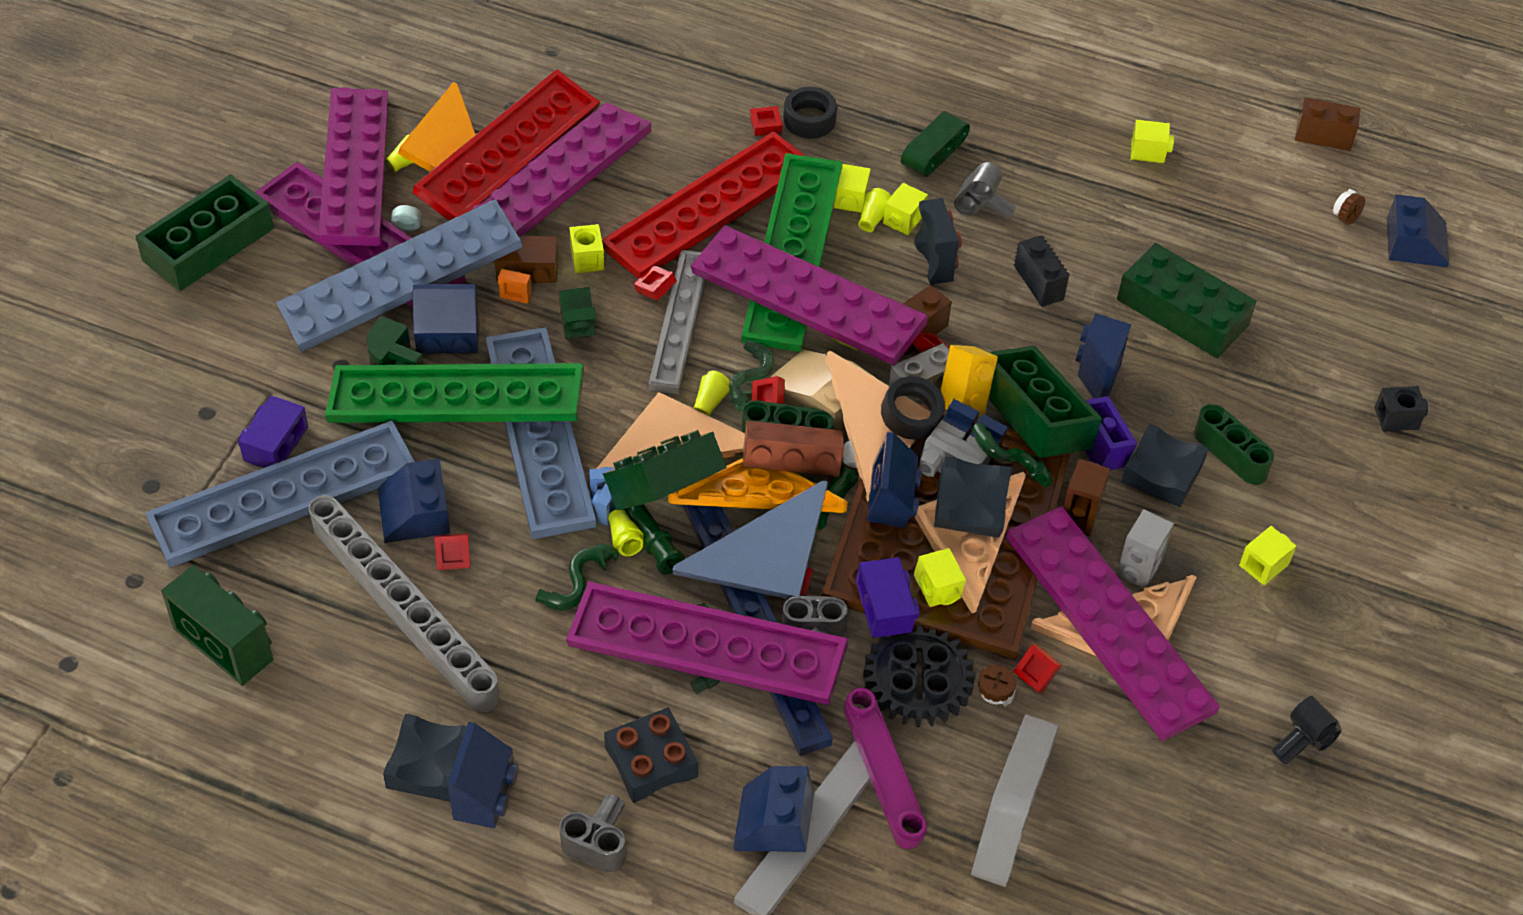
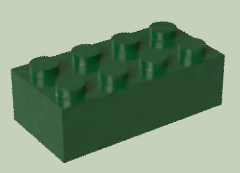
[135,174,274,291]
[1117,243,1257,359]
[988,345,1102,458]

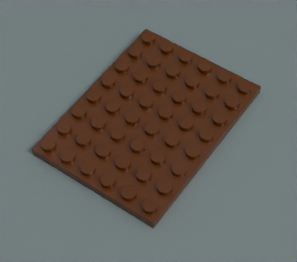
[821,402,1070,659]

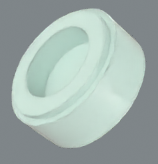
[391,205,422,232]

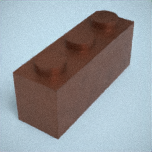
[743,421,844,477]

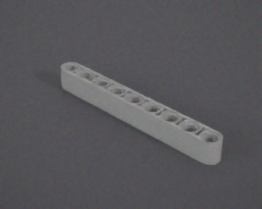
[309,495,499,712]

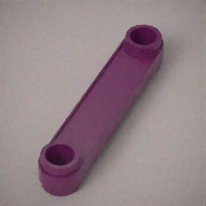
[843,688,927,849]

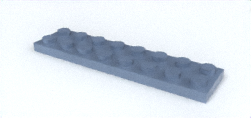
[276,199,522,352]
[485,327,596,539]
[145,421,415,568]

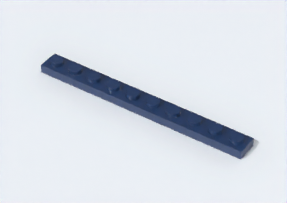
[683,505,833,756]

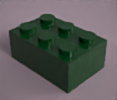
[603,430,727,510]
[161,565,274,686]

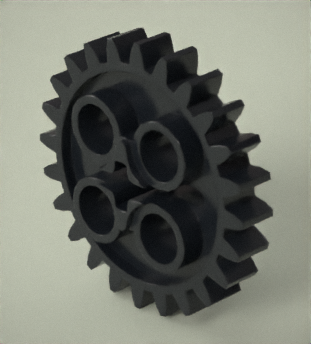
[863,624,976,727]

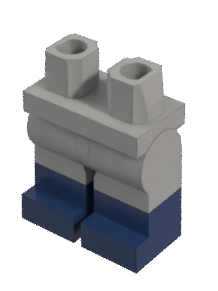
[918,399,1008,477]

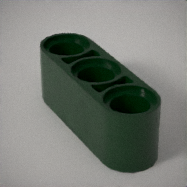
[901,111,970,177]
[742,401,833,433]
[1194,404,1275,485]

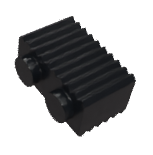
[1013,235,1070,307]

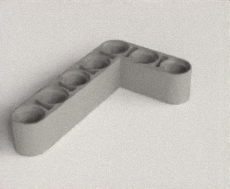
[971,714,1059,887]

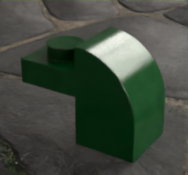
[558,287,596,339]
[367,316,423,365]

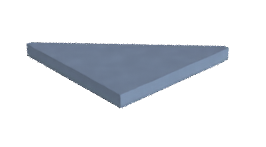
[673,481,828,599]

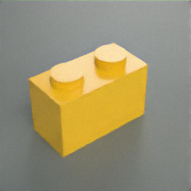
[940,345,998,417]

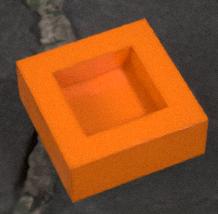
[498,269,532,304]

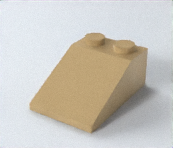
[771,349,876,430]

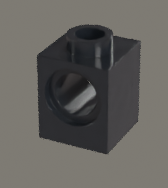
[1374,386,1428,432]

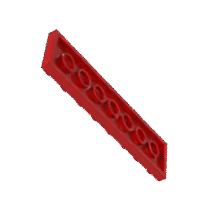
[412,69,600,221]
[602,131,805,279]

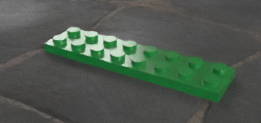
[741,153,843,352]
[325,363,584,423]

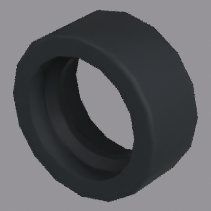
[783,86,837,138]
[881,376,945,440]

